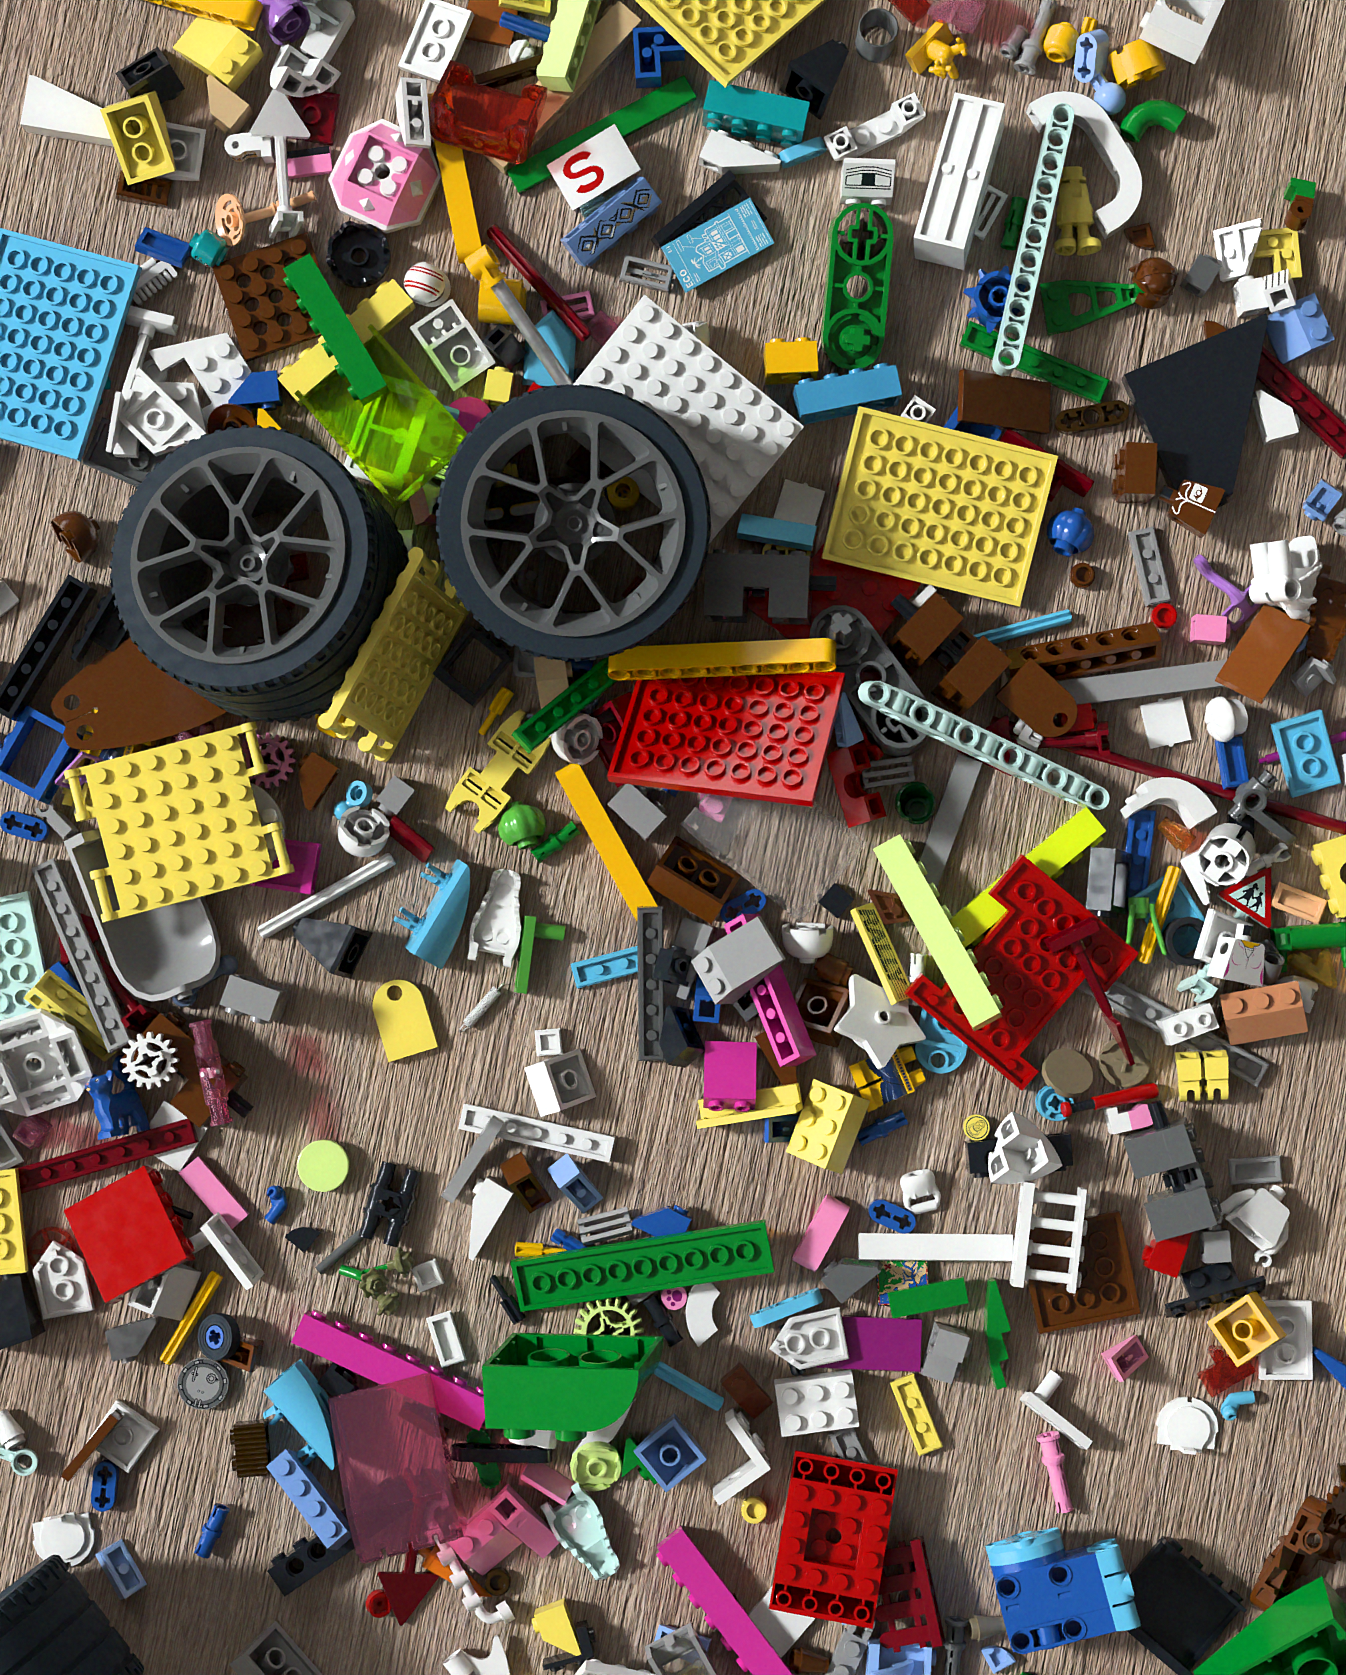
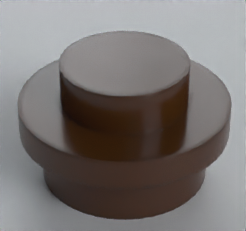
[1069,563,1095,588]

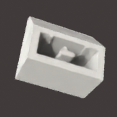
[128,1264,202,1321]

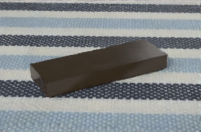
[474,53,544,93]

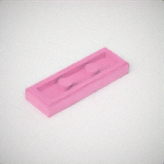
[178,1156,249,1229]

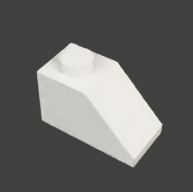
[1252,390,1300,445]

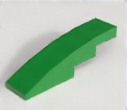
[984,1277,1011,1390]

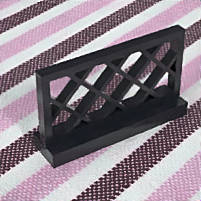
[651,170,767,253]

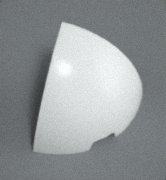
[270,45,341,97]
[988,1112,1063,1184]

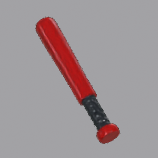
[1060,1083,1160,1117]

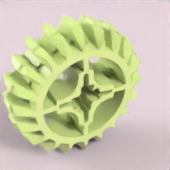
[574,1297,644,1336]

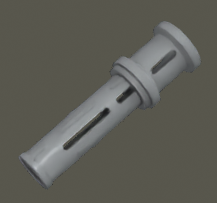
[1014,0,1058,75]

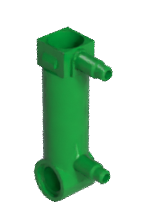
[1270,922,1346,973]

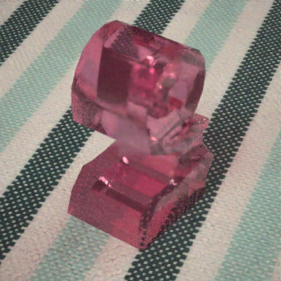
[12,1114,53,1149]

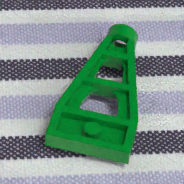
[1039,279,1145,336]

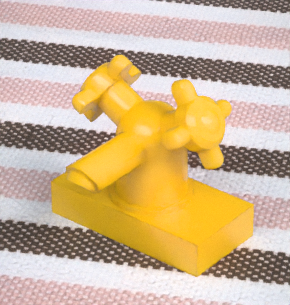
[905,18,968,79]

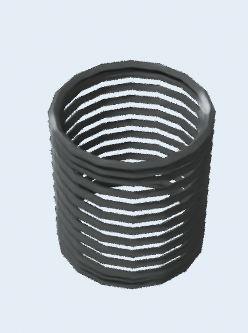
[855,8,899,63]

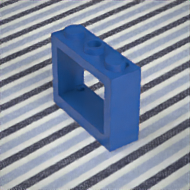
[0,706,84,805]

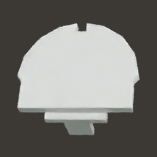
[1156,1396,1218,1455]
[32,1512,95,1567]

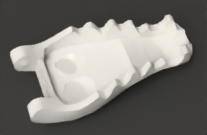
[467,869,521,968]

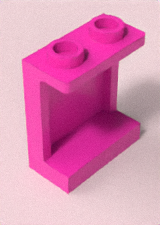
[249,839,322,895]
[703,1041,757,1112]

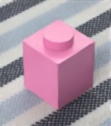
[1190,614,1230,645]

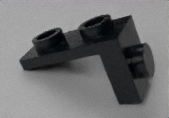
[542,1620,597,1672]

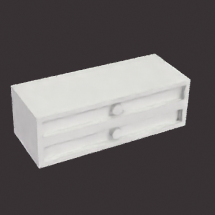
[914,92,1005,270]

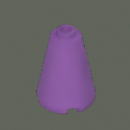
[258,0,310,46]

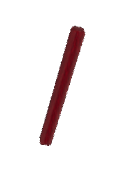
[487,224,592,341]

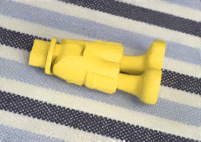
[1054,166,1102,256]

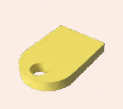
[373,980,439,1062]

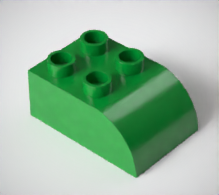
[482,1333,664,1442]

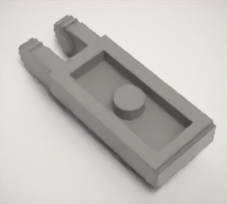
[823,1621,876,1675]

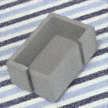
[220,974,291,1025]

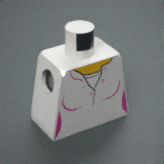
[1207,924,1265,987]

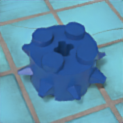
[963,266,1026,334]

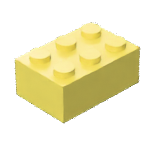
[786,1079,870,1174]

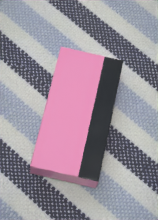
[287,146,333,179]

